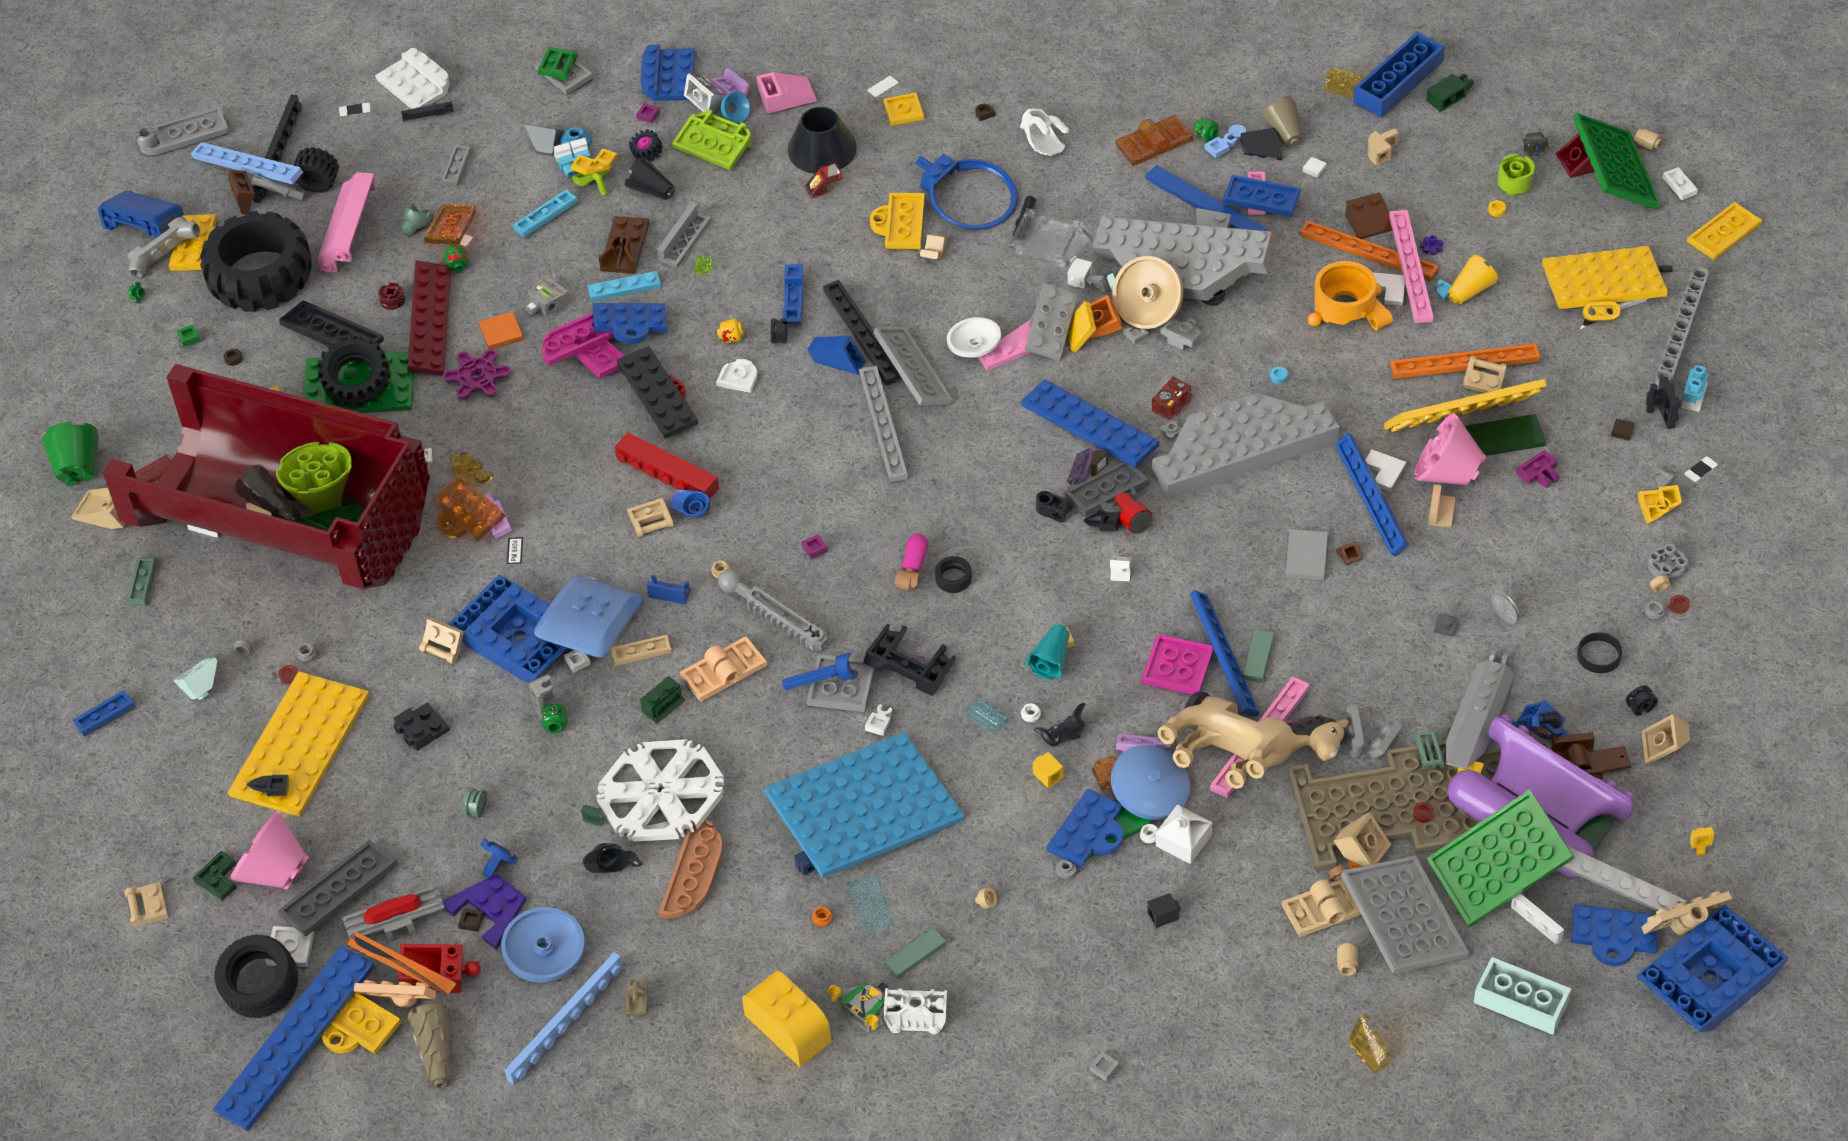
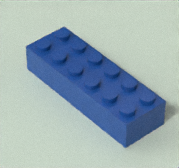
[1353,32,1445,117]

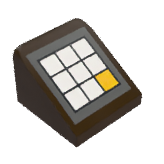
[1091,450,1109,476]

